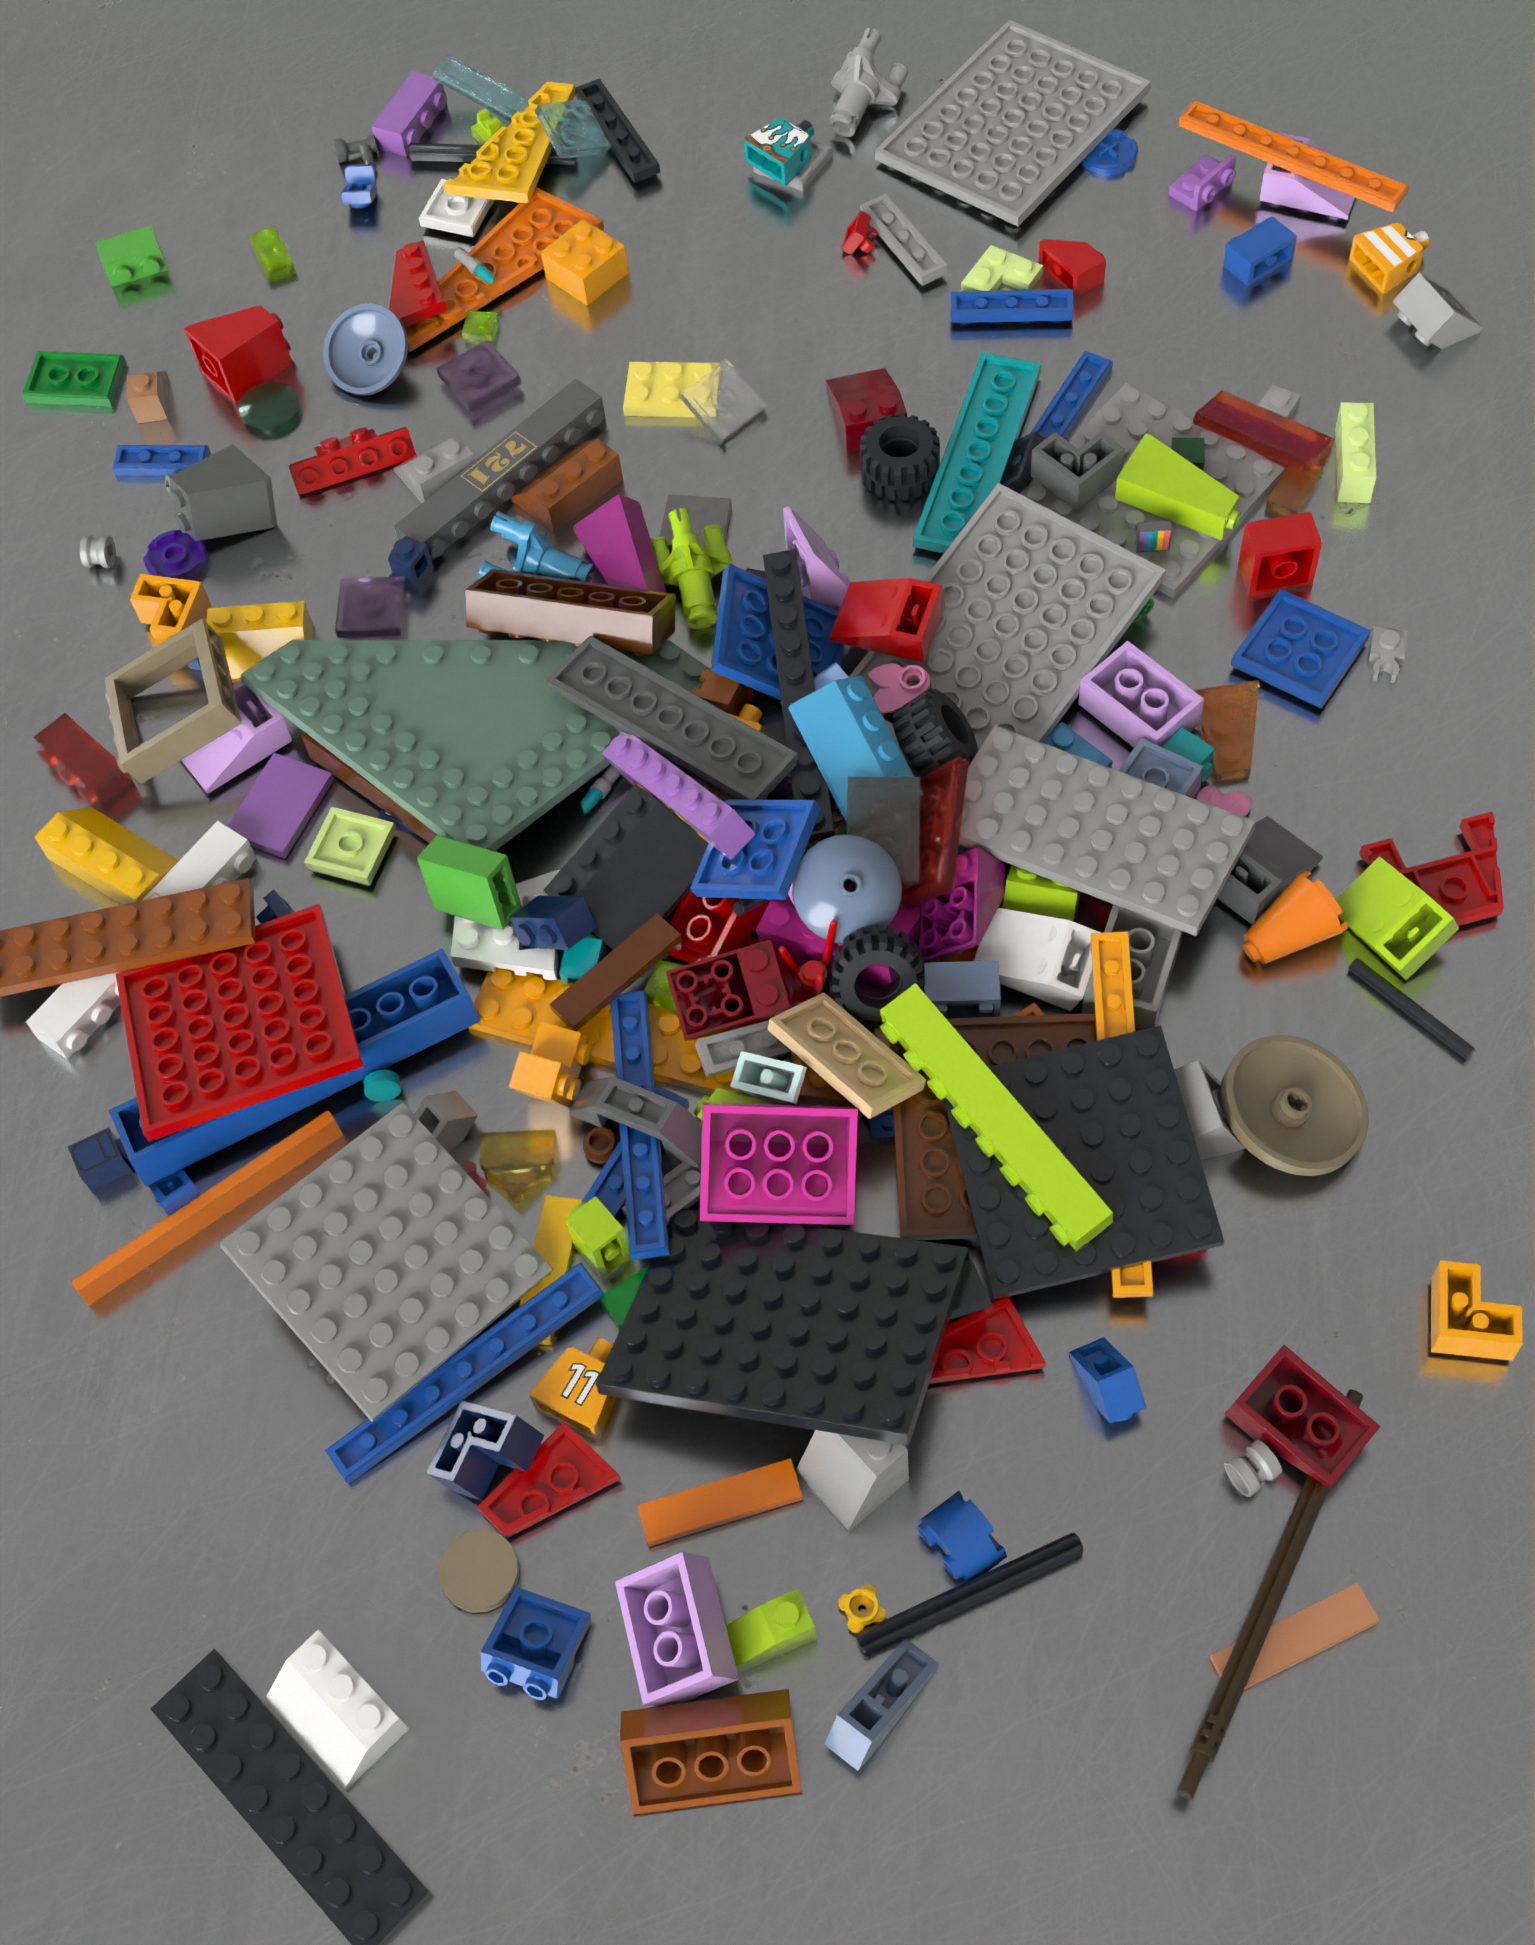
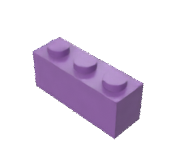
[371,71,447,157]

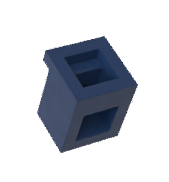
[388,536,434,592]

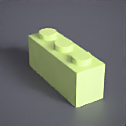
[1335,402,1376,503]

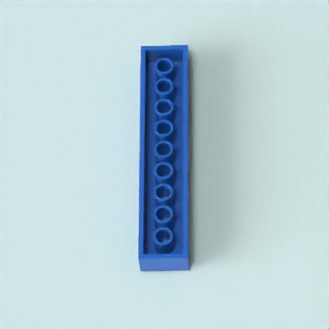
[109,948,480,1186]

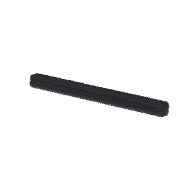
[408,143,577,165]
[856,1533,1084,1655]

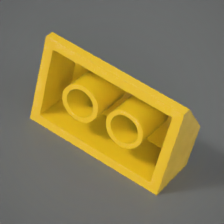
[206,601,313,683]

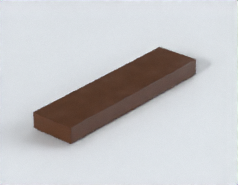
[549,913,683,1031]

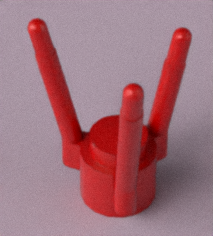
[779,920,837,996]

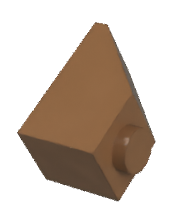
[127,371,168,424]

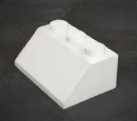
[265,1630,409,1791]

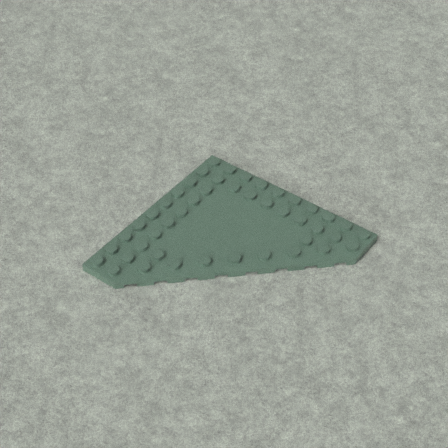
[241,640,710,851]

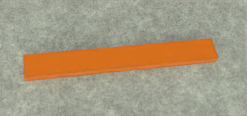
[1179,100,1409,213]
[71,1110,343,1306]

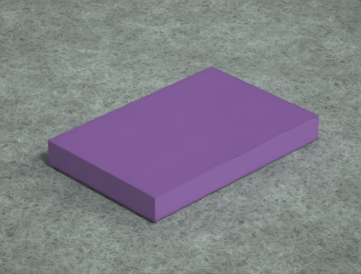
[227,753,334,859]

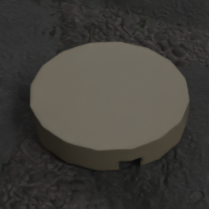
[438,1529,520,1613]

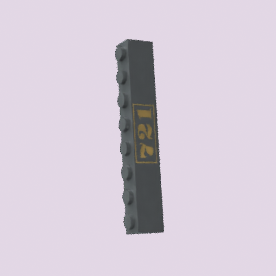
[394,379,605,561]

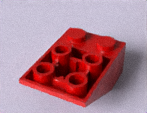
[829,578,945,663]

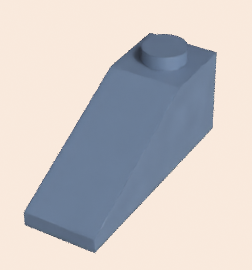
[824,1638,939,1771]

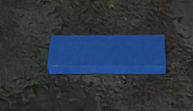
[112,445,211,476]

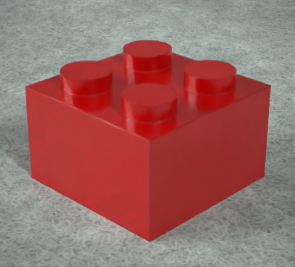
[1238,512,1322,596]

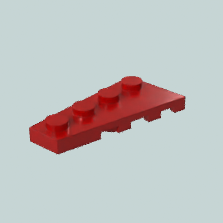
[389,240,447,328]

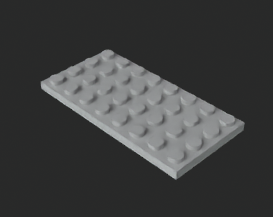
[932,725,1255,936]

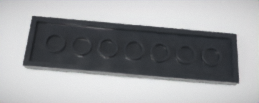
[150,1648,433,1945]

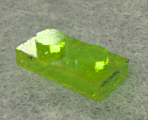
[248,226,296,282]

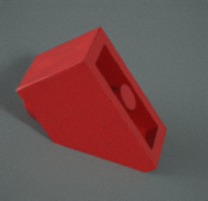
[1038,239,1106,298]

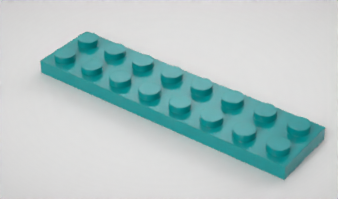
[913,352,1041,553]

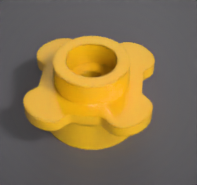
[838,1584,886,1633]

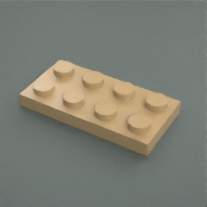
[767,993,926,1119]

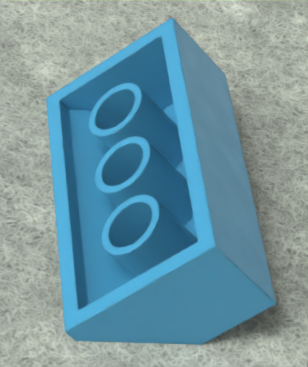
[788,675,924,828]

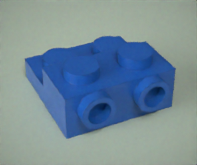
[481,1587,591,1700]

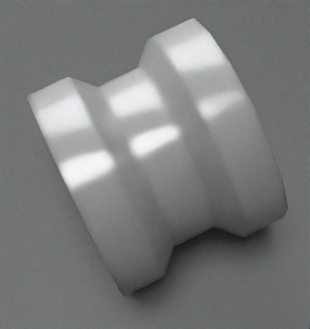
[80,535,116,568]

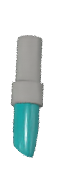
[454,248,495,285]
[581,765,621,815]

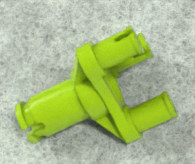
[651,508,733,629]

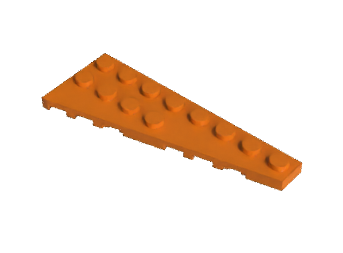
[405,187,604,352]

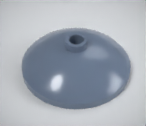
[323,303,408,395]
[792,835,902,944]

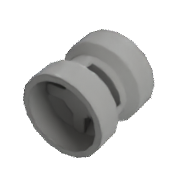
[1224,1440,1282,1497]

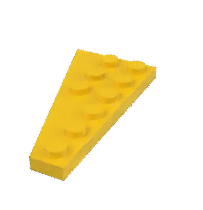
[443,82,576,203]

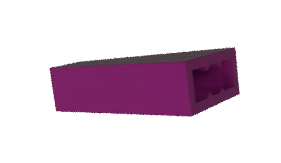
[572,494,667,593]

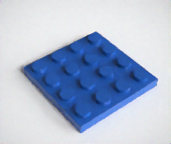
[711,563,843,700]

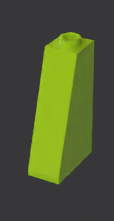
[1115,433,1241,541]

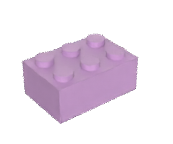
[1078,641,1204,747]
[615,1552,739,1706]

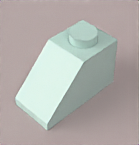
[730,1051,807,1104]

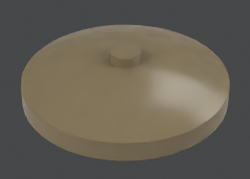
[1220,1035,1369,1176]

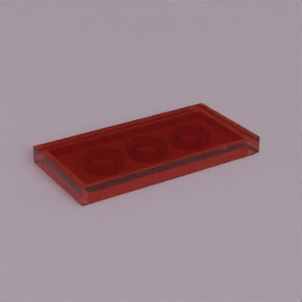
[1192,390,1335,473]
[899,757,969,910]

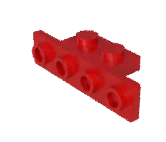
[289,427,416,495]

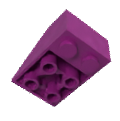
[919,847,1005,963]

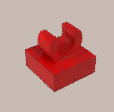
[841,211,878,255]

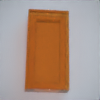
[1266,456,1324,515]

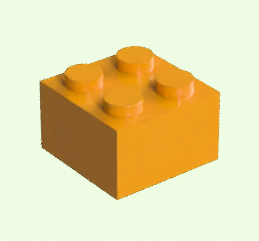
[541,219,629,306]

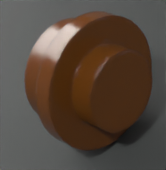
[583,1127,620,1164]

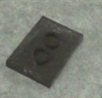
[846,777,920,885]

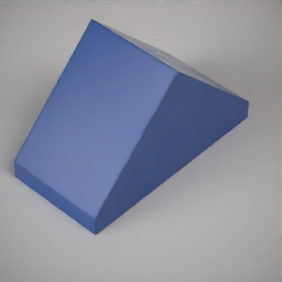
[149,1169,201,1216]

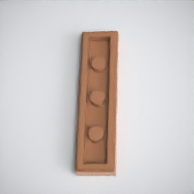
[1210,1582,1380,1690]

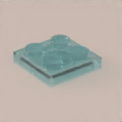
[535,100,611,159]

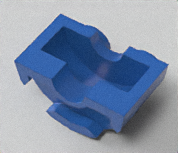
[917,1491,1007,1582]

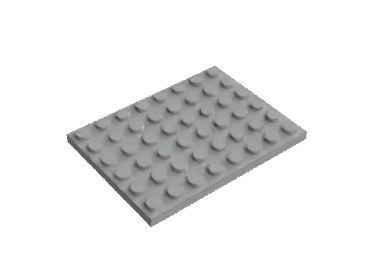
[875,20,1151,227]
[849,483,1166,751]

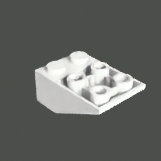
[973,908,1101,1011]

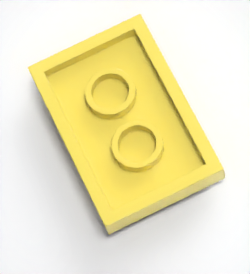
[623,362,721,418]

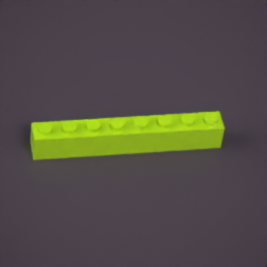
[880,983,1113,1251]

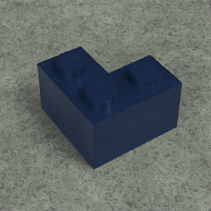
[426,1400,544,1501]

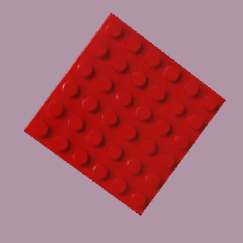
[115,904,364,1142]

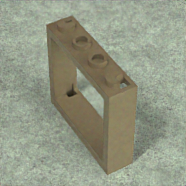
[104,618,242,784]

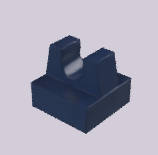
[256,889,294,924]

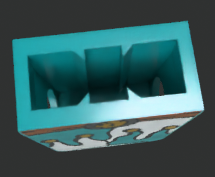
[744,118,815,187]

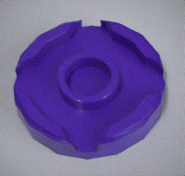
[143,530,209,580]

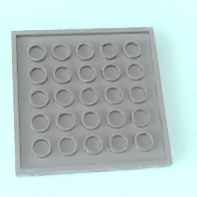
[1020,383,1285,598]
[220,1102,553,1422]

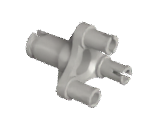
[828,28,909,137]

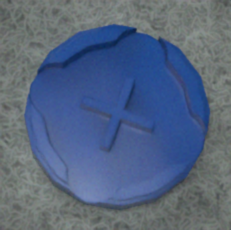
[1081,129,1138,175]

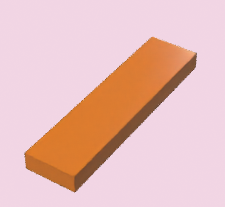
[637,1458,803,1547]

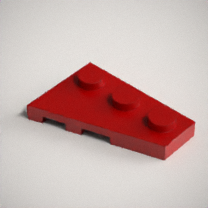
[929,1296,1046,1384]
[477,1422,621,1539]

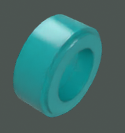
[363,1070,401,1102]

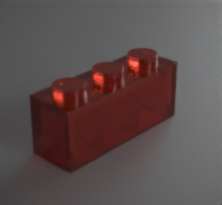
[34,713,136,811]

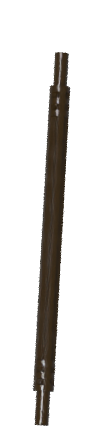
[1177,1389,1363,1800]

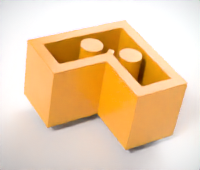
[130,574,212,646]
[509,1022,591,1108]
[1431,1260,1523,1361]

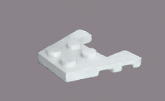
[451,870,560,980]

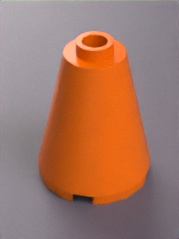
[1242,871,1348,964]

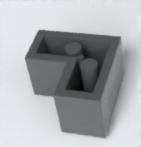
[1031,432,1125,511]

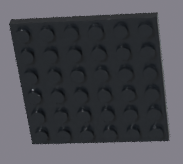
[943,1025,1224,1300]

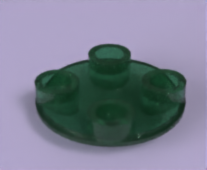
[239,382,301,434]

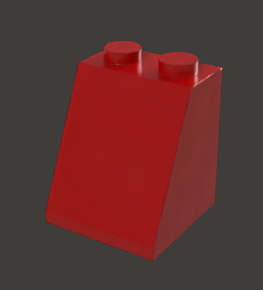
[184,305,293,403]

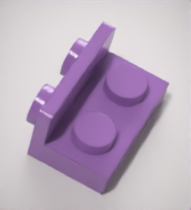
[1168,154,1236,211]

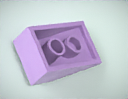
[783,506,850,611]

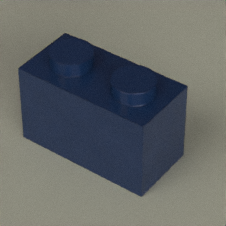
[509,895,597,950]

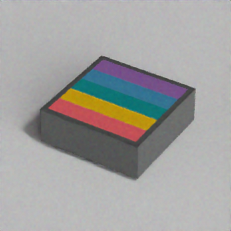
[1135,520,1172,553]

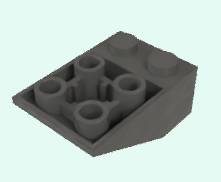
[1217,816,1323,925]

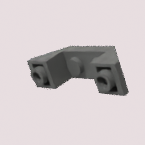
[569,1076,702,1168]

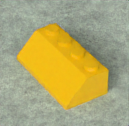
[34,807,179,905]

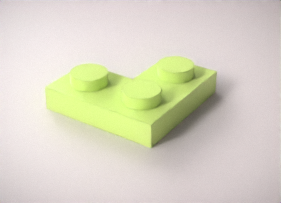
[961,245,1043,291]

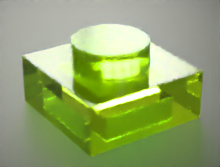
[462,311,499,344]

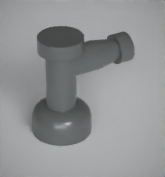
[333,135,377,169]

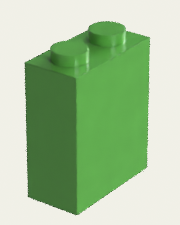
[417,835,522,930]

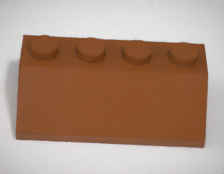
[620,1689,802,1815]

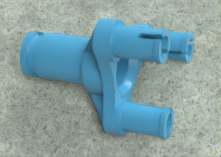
[477,511,595,583]

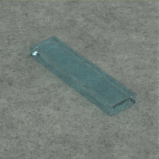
[433,54,529,123]

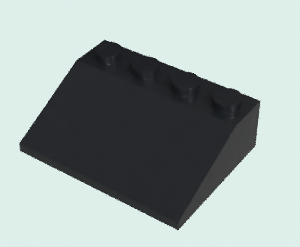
[543,784,708,950]

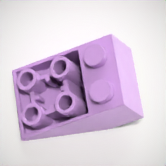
[1260,132,1355,219]
[181,680,292,794]

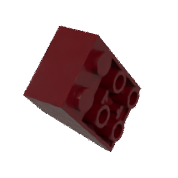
[666,939,793,1041]

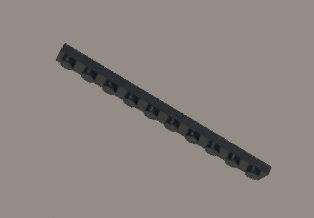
[763,549,835,843]

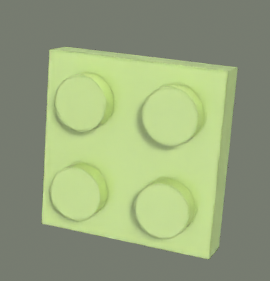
[304,807,396,886]

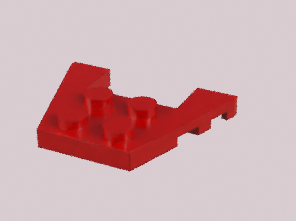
[1359,812,1504,926]

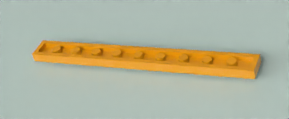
[1091,931,1153,1298]

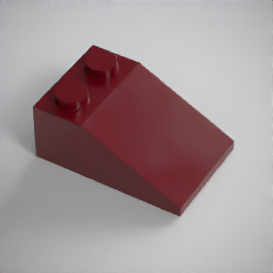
[825,368,907,452]
[1224,1345,1381,1488]

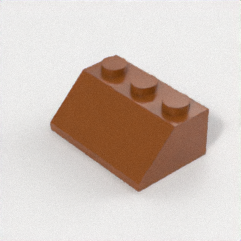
[511,438,623,534]

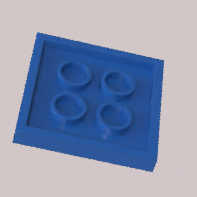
[1231,589,1371,709]
[690,799,821,900]

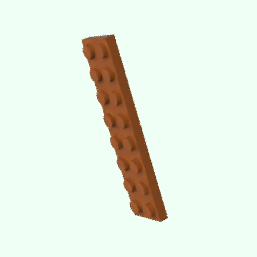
[0,878,256,997]

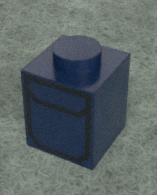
[68,1127,132,1191]

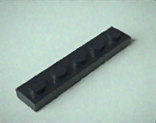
[575,78,660,183]

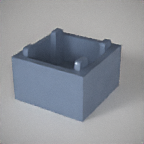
[1119,738,1204,799]
[924,960,1001,1018]

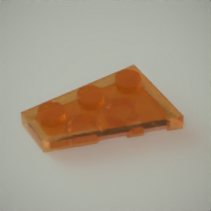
[1193,680,1260,781]

